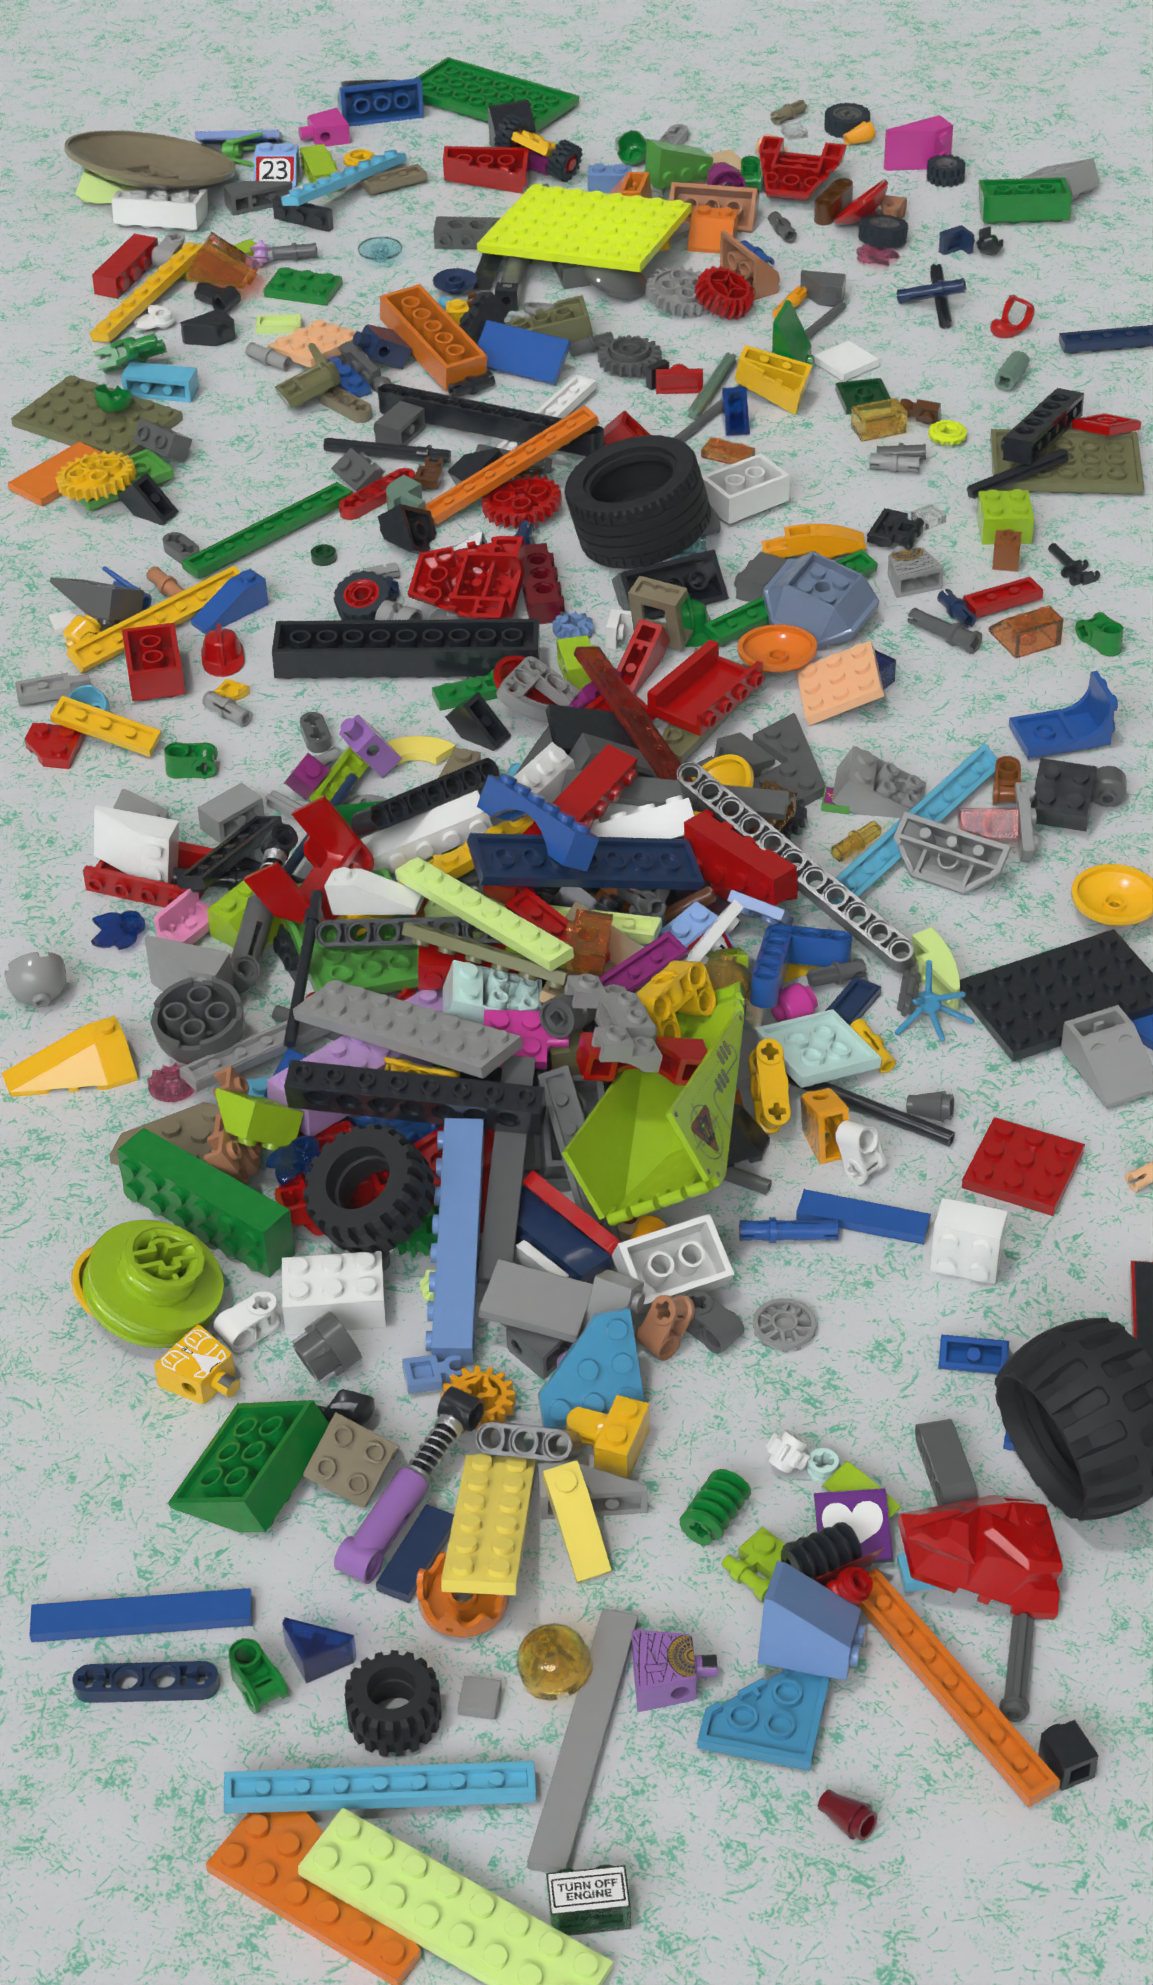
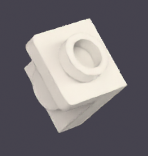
[606,609,634,650]

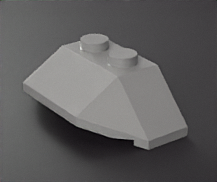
[894,812,1011,895]

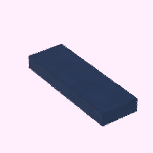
[376,1504,454,1603]

